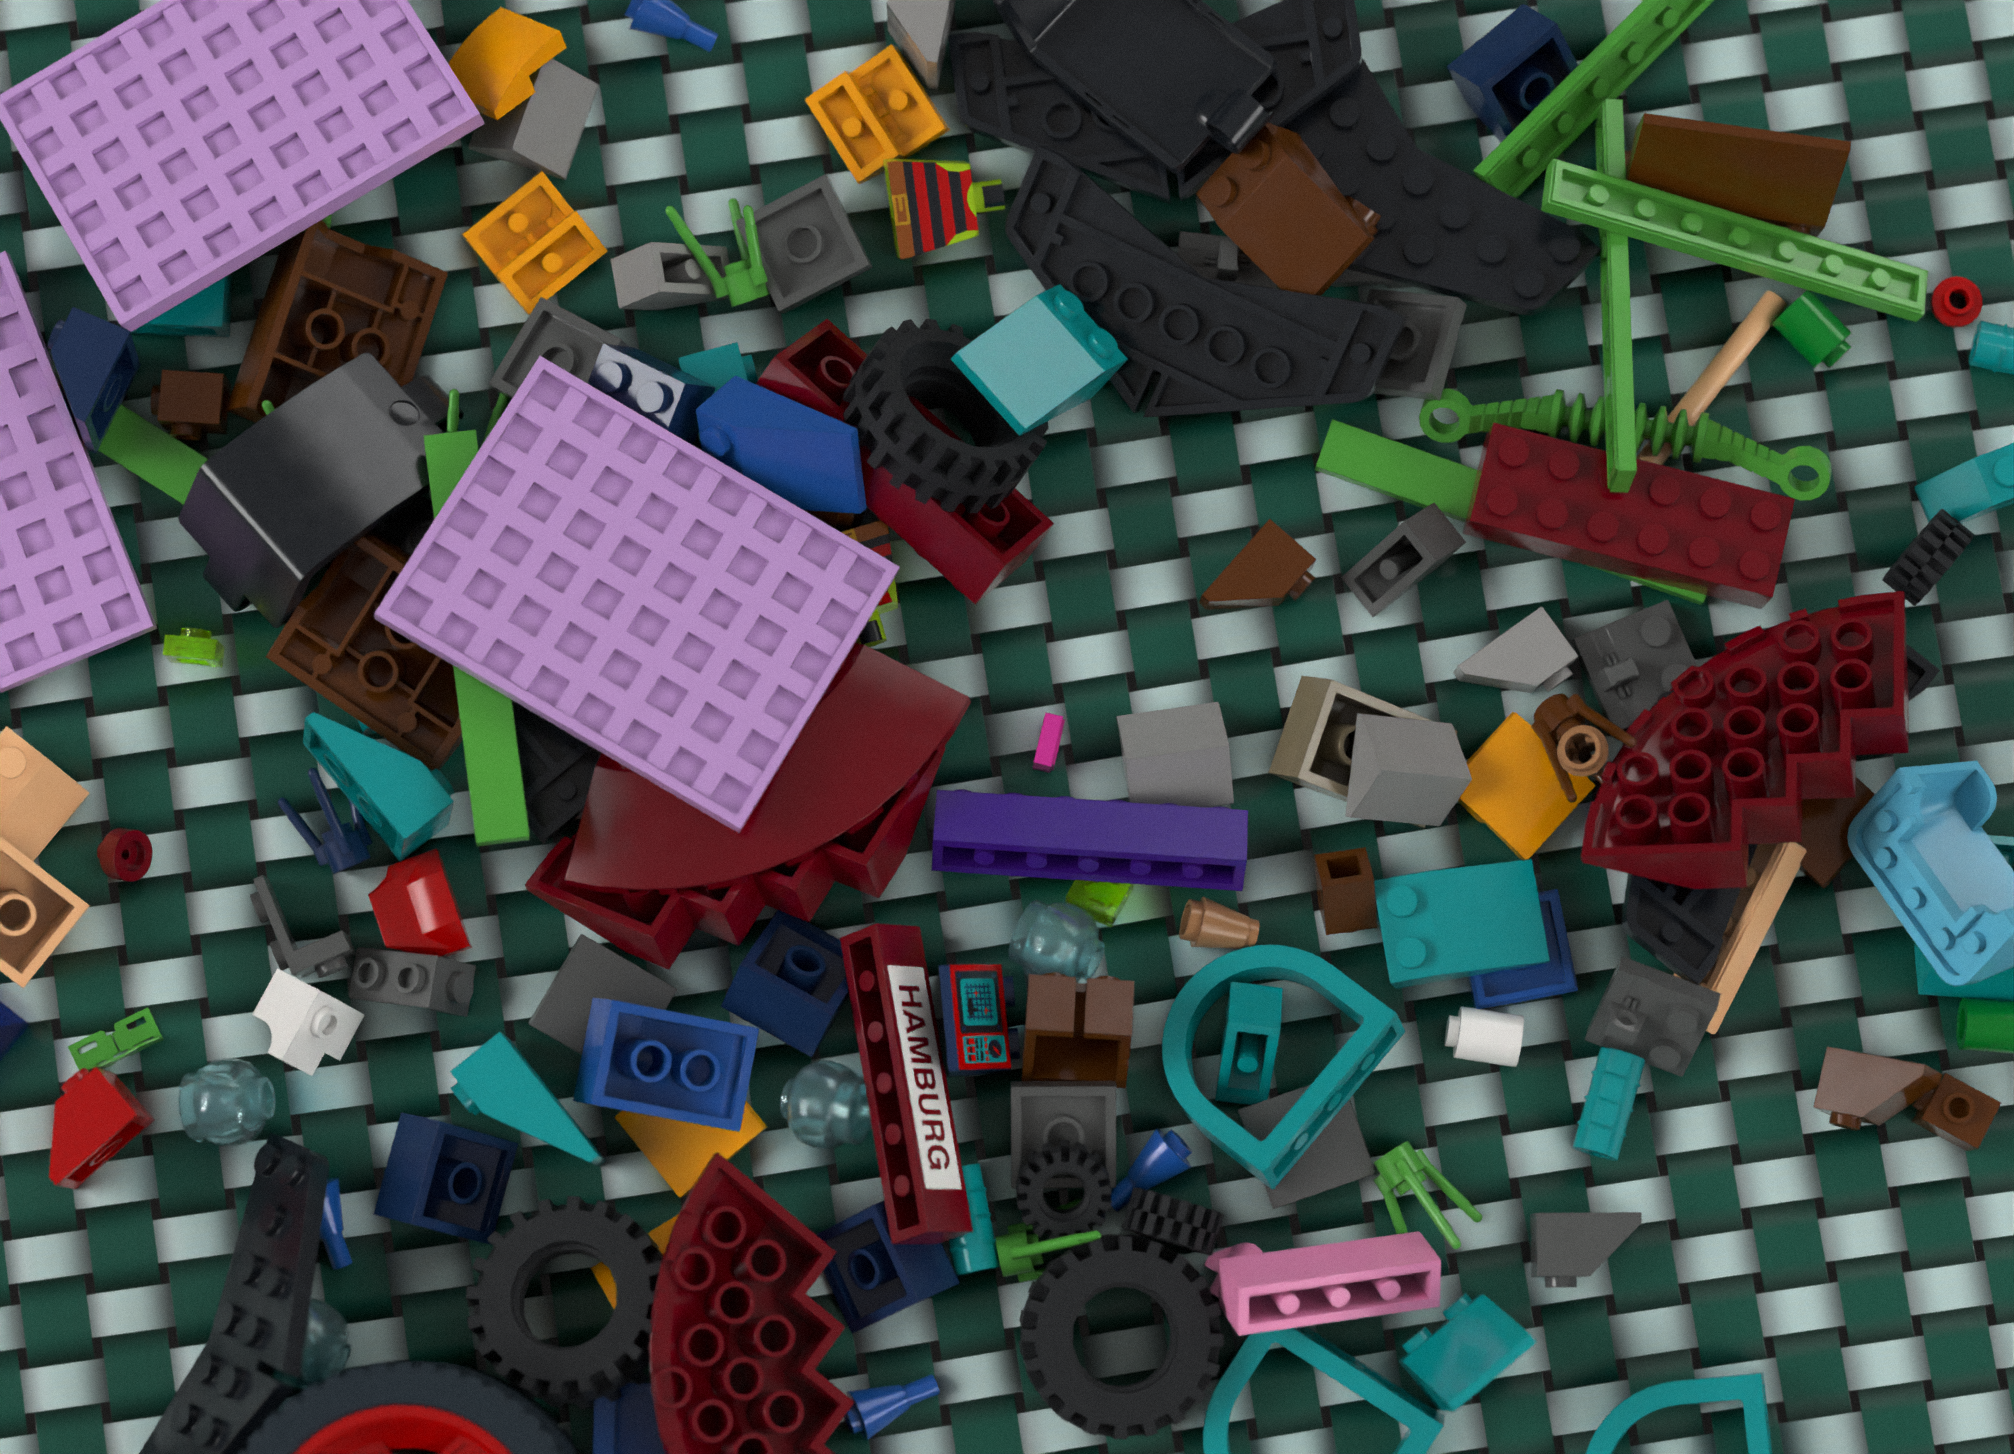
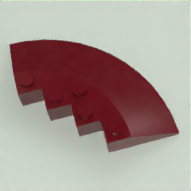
[1581,591,1909,889]
[565,643,971,895]
[525,746,946,970]
[649,1152,854,1454]

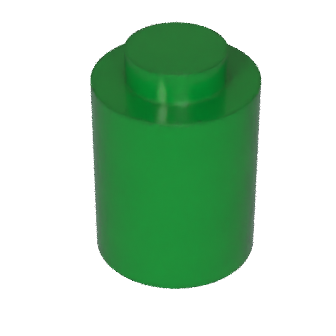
[1772,290,1852,368]
[1956,998,2014,1054]

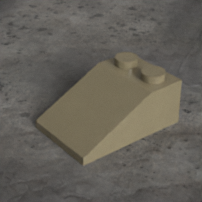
[1268,676,1458,828]

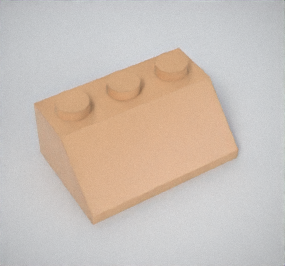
[0,726,90,862]

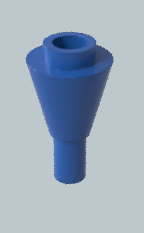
[625,0,718,52]
[1111,1128,1192,1212]
[319,1177,353,1270]
[844,1374,940,1441]

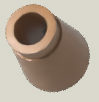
[1557,725,1610,777]
[1179,897,1260,949]

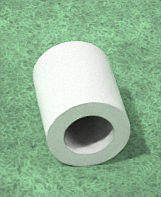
[1444,1006,1524,1067]

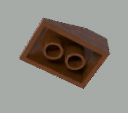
[1196,123,1374,296]

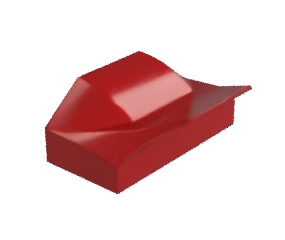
[368,848,472,957]

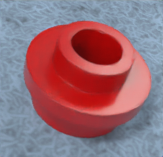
[1930,276,1983,328]

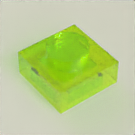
[163,628,225,667]
[1065,880,1134,928]

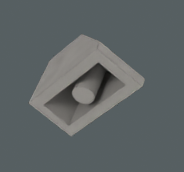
[611,242,729,311]
[1453,606,1578,693]

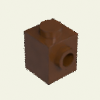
[151,370,231,440]
[1314,847,1378,935]
[1911,1073,2001,1151]

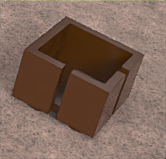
[1022,972,1134,1089]

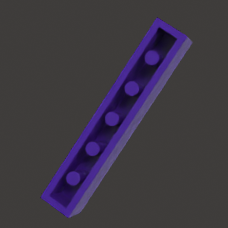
[931,789,1248,891]

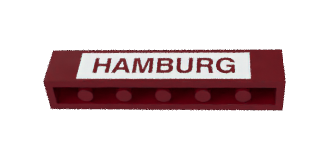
[840,923,973,1244]

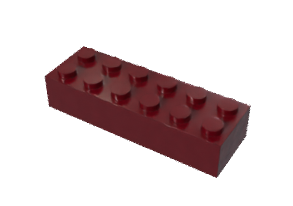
[756,319,1054,605]
[1462,422,1795,609]

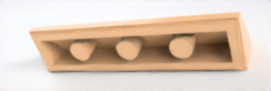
[1673,842,1807,1034]

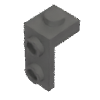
[250,875,356,978]
[349,947,476,1017]

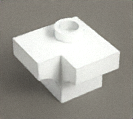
[252,968,365,1076]

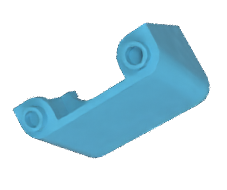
[1847,761,2014,986]

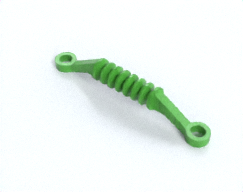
[1419,389,1832,500]

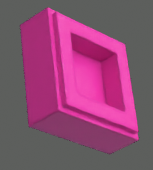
[1033,712,1065,773]

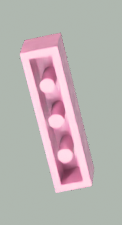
[1219,1231,1441,1336]

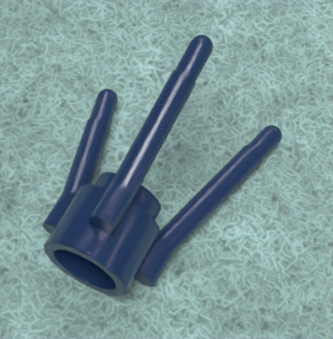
[278,767,373,874]

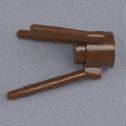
[1531,694,1637,803]

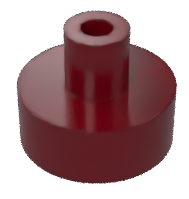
[97,828,152,882]

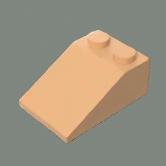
[0,836,90,988]

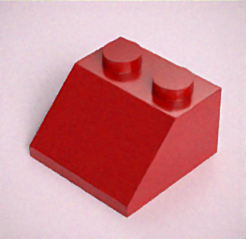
[49,1067,155,1189]

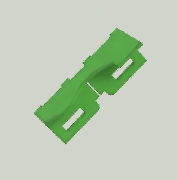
[68,1007,164,1072]

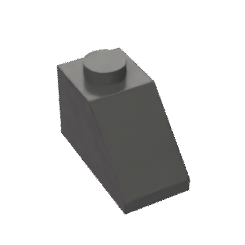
[1341,503,1466,617]
[1530,1212,1642,1288]

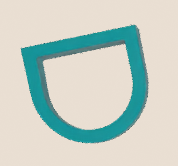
[1162,945,1406,1190]
[1203,1326,1445,1454]
[1586,1372,1772,1454]

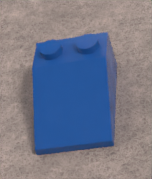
[696,376,867,514]
[573,998,759,1132]

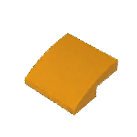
[448,7,567,120]
[804,44,950,184]
[461,171,608,315]
[1458,712,1596,860]
[615,1101,767,1198]

